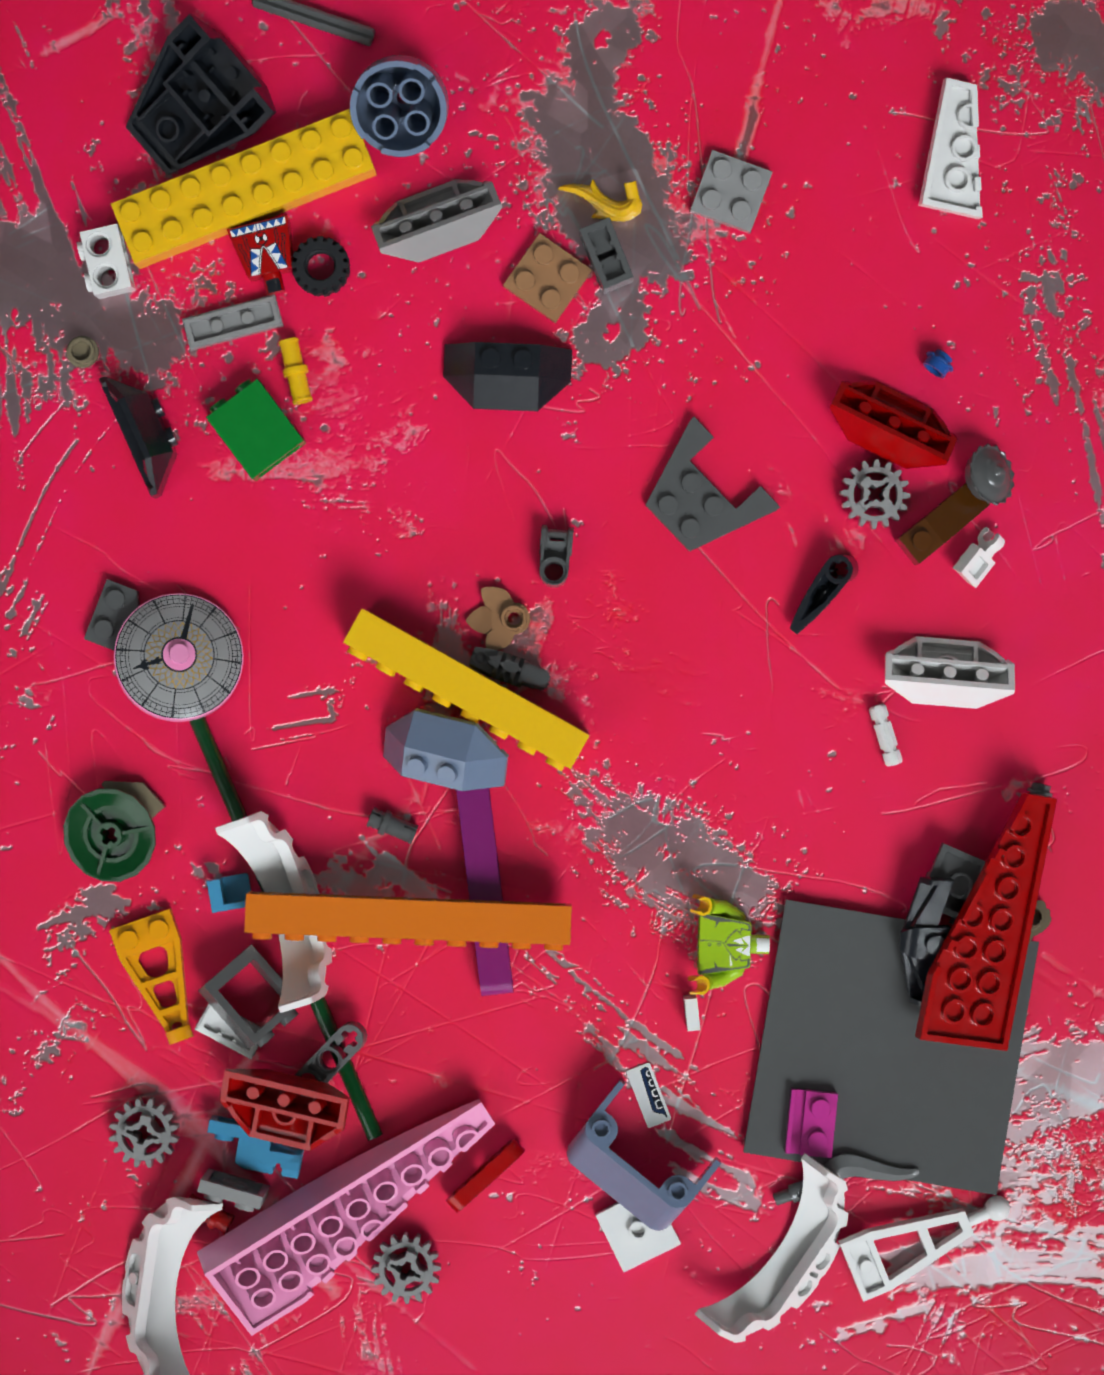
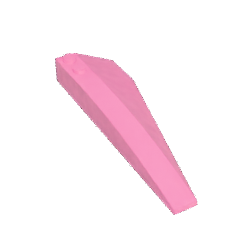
[197,1099,495,1336]

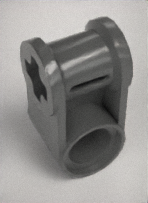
[539,525,574,588]

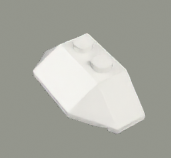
[885,636,1015,709]

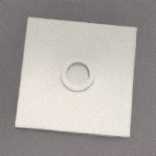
[595,1202,681,1272]

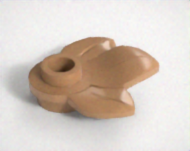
[466,587,530,650]

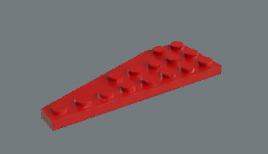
[915,792,1057,1051]

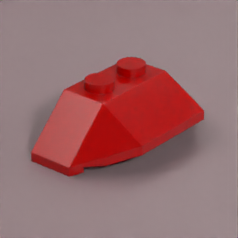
[829,381,958,469]
[220,1069,350,1151]

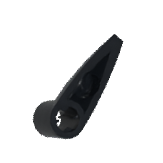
[790,554,859,634]

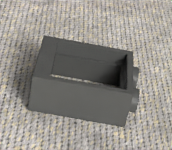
[198,944,299,1049]

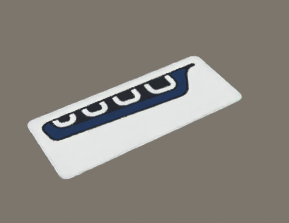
[626,1063,671,1128]

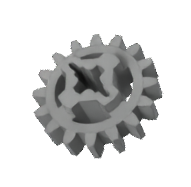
[839,459,910,530]
[109,1097,180,1168]
[371,1232,441,1304]

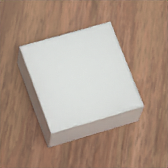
[683,995,700,1031]

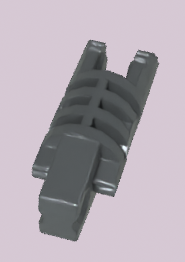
[469,647,551,691]

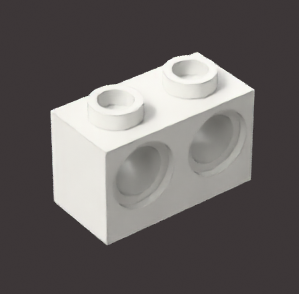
[77,224,136,299]

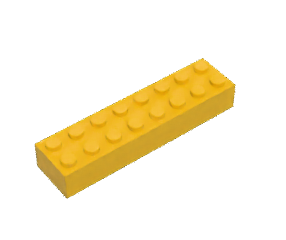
[111,109,377,269]
[343,609,590,771]

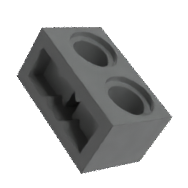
[579,217,634,295]

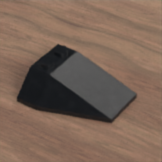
[126,14,276,175]

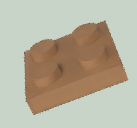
[503,233,592,324]

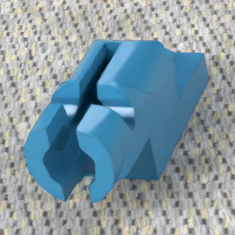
[207,1115,304,1179]

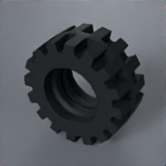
[292,236,350,297]

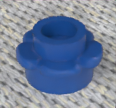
[923,349,953,379]

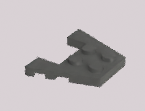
[645,417,780,552]

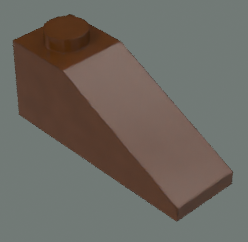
[895,483,990,565]

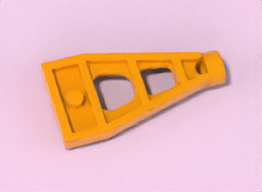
[109,908,194,1045]

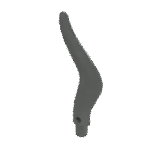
[773,1154,919,1206]

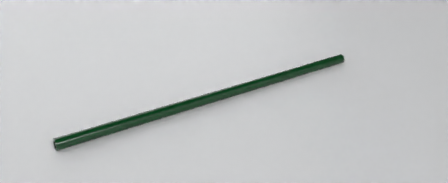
[189,717,383,1141]

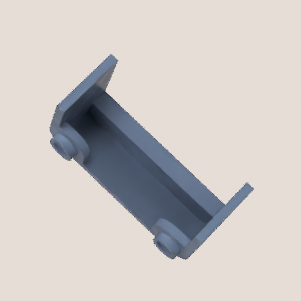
[567,1079,721,1231]

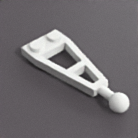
[838,1195,1010,1302]

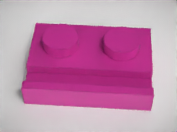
[784,1088,838,1158]

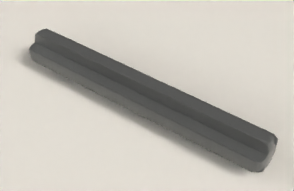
[252,0,375,46]

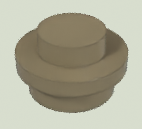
[66,336,99,368]

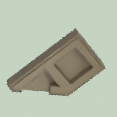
[101,781,166,819]

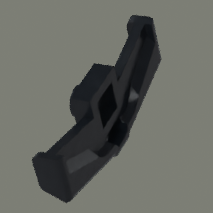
[899,877,955,1006]

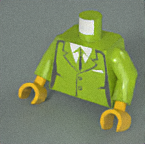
[687,894,770,995]

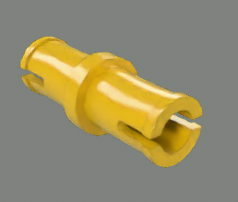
[279,337,313,405]

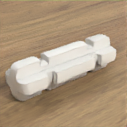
[869,704,903,767]

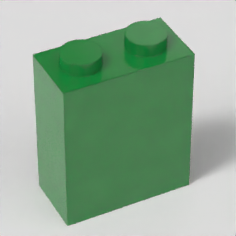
[206,379,306,481]

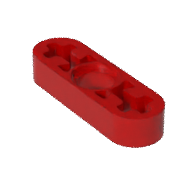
[446,1138,525,1213]

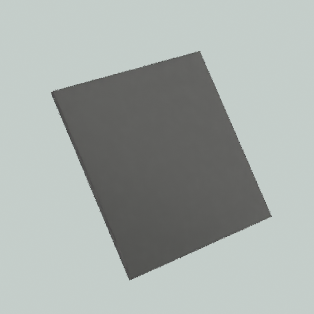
[743,899,1039,1195]

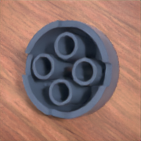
[350,55,449,157]

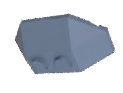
[383,708,509,791]

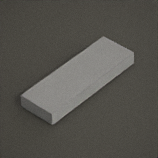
[182,294,284,351]

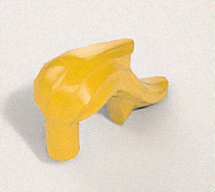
[558,179,642,222]

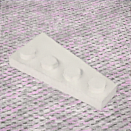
[918,78,983,220]

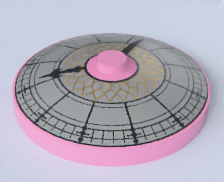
[114,593,244,722]

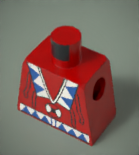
[227,214,293,296]

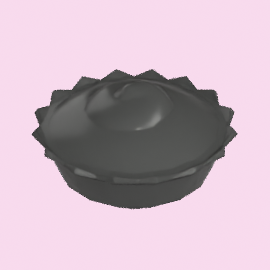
[965,443,1015,506]

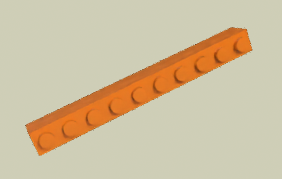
[244,891,572,951]

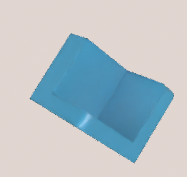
[206,873,251,913]

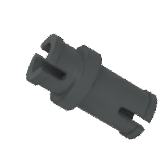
[366,807,419,844]

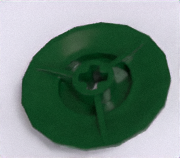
[63,788,156,882]

